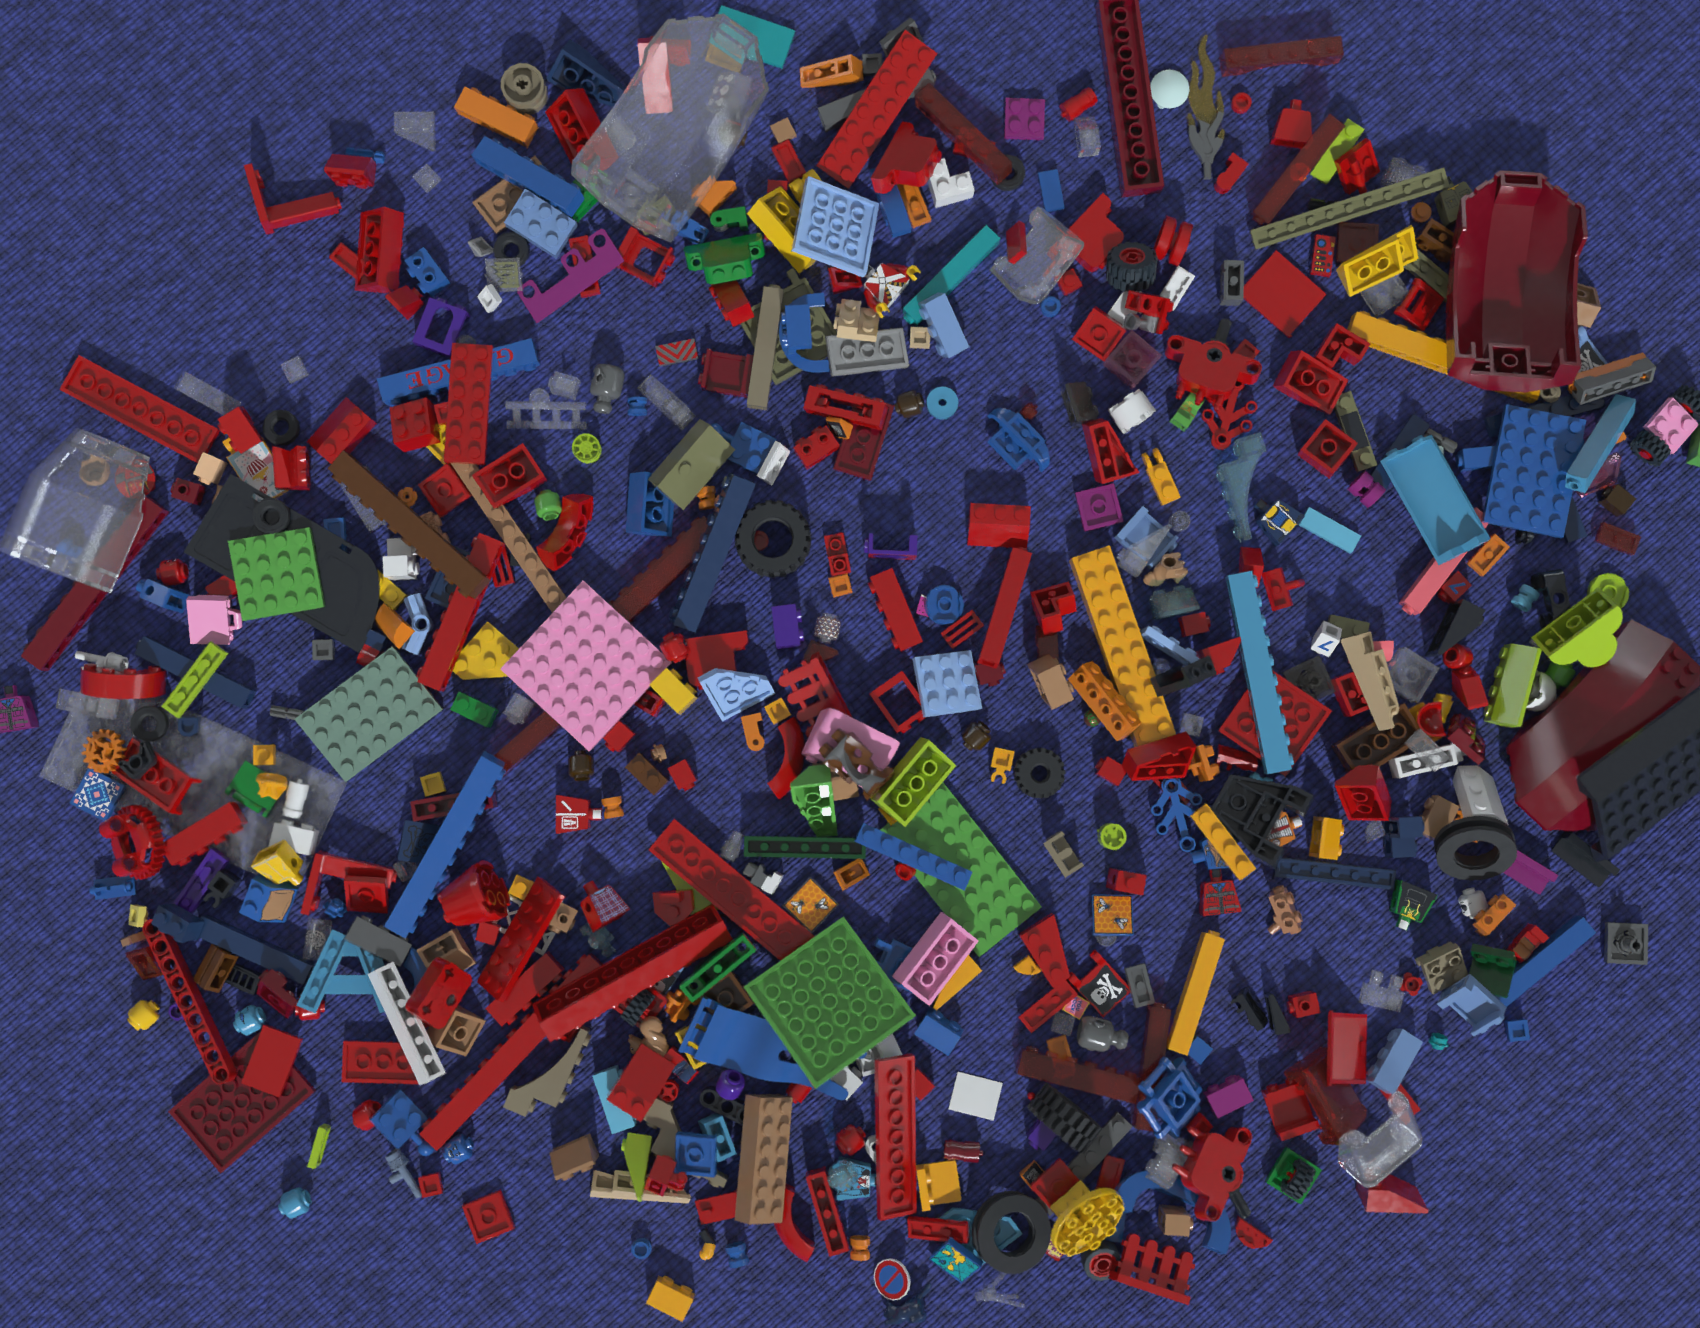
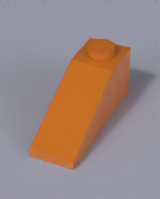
[800,54,864,88]

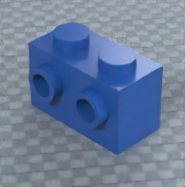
[404,247,451,297]
[914,1008,964,1056]

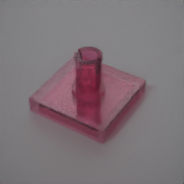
[1576,452,1622,498]

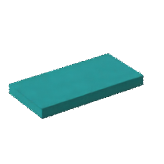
[708,5,795,69]

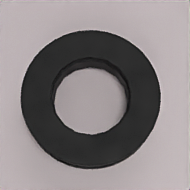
[1434,816,1517,880]
[972,1191,1051,1274]

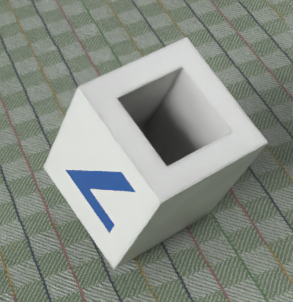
[1311,621,1342,657]

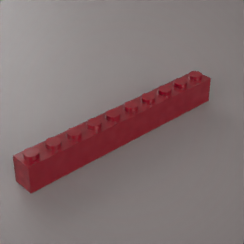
[21,495,169,671]

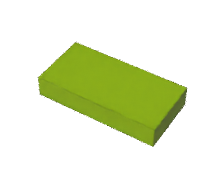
[307,1123,331,1169]

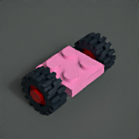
[1629,385,1700,467]

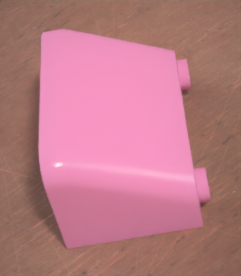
[801,708,900,788]

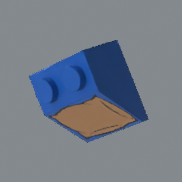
[239,873,299,923]

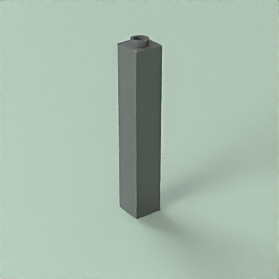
[818,67,936,133]

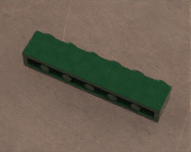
[744,835,866,859]

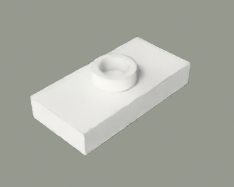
[1159,266,1195,310]
[757,441,790,485]

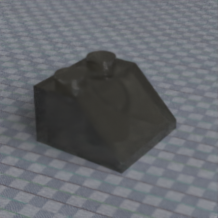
[1060,382,1099,430]

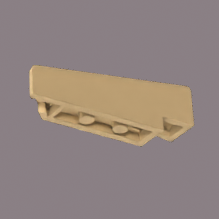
[1341,631,1399,731]
[590,1170,691,1203]

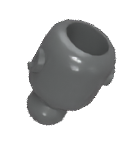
[590,364,625,414]
[1077,1016,1128,1052]

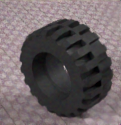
[734,500,811,578]

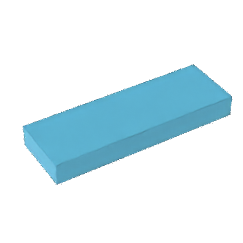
[1298,507,1361,554]

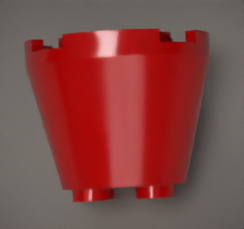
[438,860,511,926]

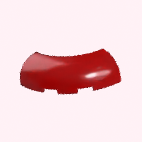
[536,494,593,571]
[767,716,805,800]
[774,1183,815,1262]

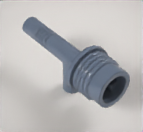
[385,1149,422,1199]

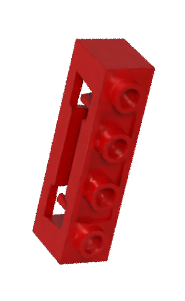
[803,384,888,431]

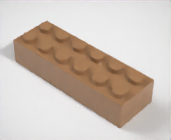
[735,1094,793,1225]

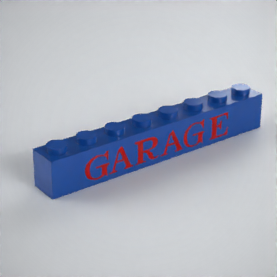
[377,338,540,407]

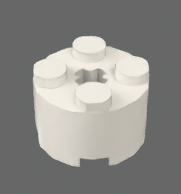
[1108,389,1156,434]

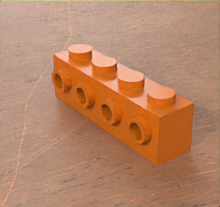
[1068,661,1142,741]

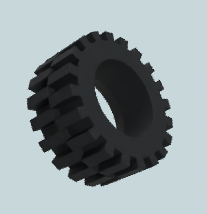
[1027,1082,1103,1154]

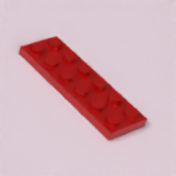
[444,343,494,465]
[477,876,565,1003]

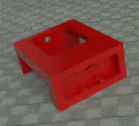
[617,227,675,287]

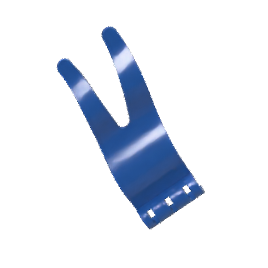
[678,997,867,1100]

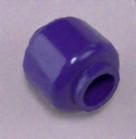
[716,1069,745,1100]

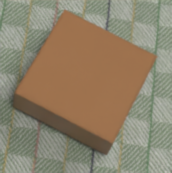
[770,117,796,144]

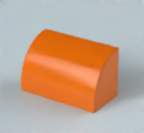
[376,603,415,649]

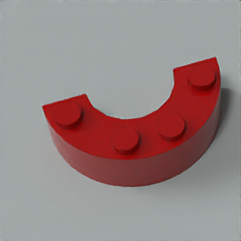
[80,663,166,699]

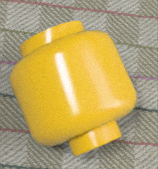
[127,1000,160,1030]

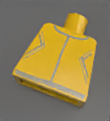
[251,840,304,886]

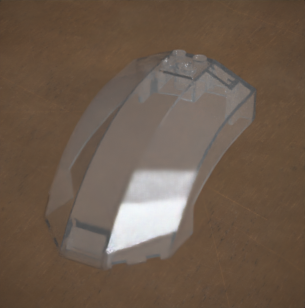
[571,14,769,243]

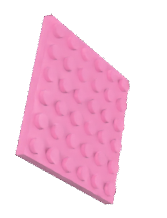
[501,581,672,751]

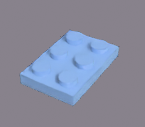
[1140,626,1200,666]

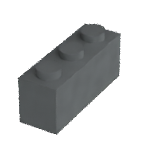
[344,915,412,967]

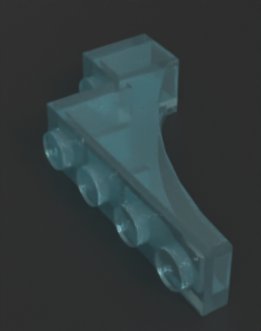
[1216,432,1267,543]

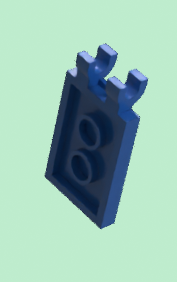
[874,937,913,993]

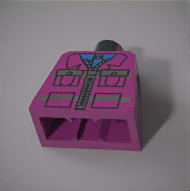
[0,685,39,733]

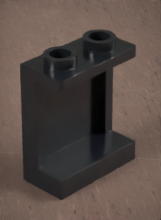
[1150,656,1217,697]

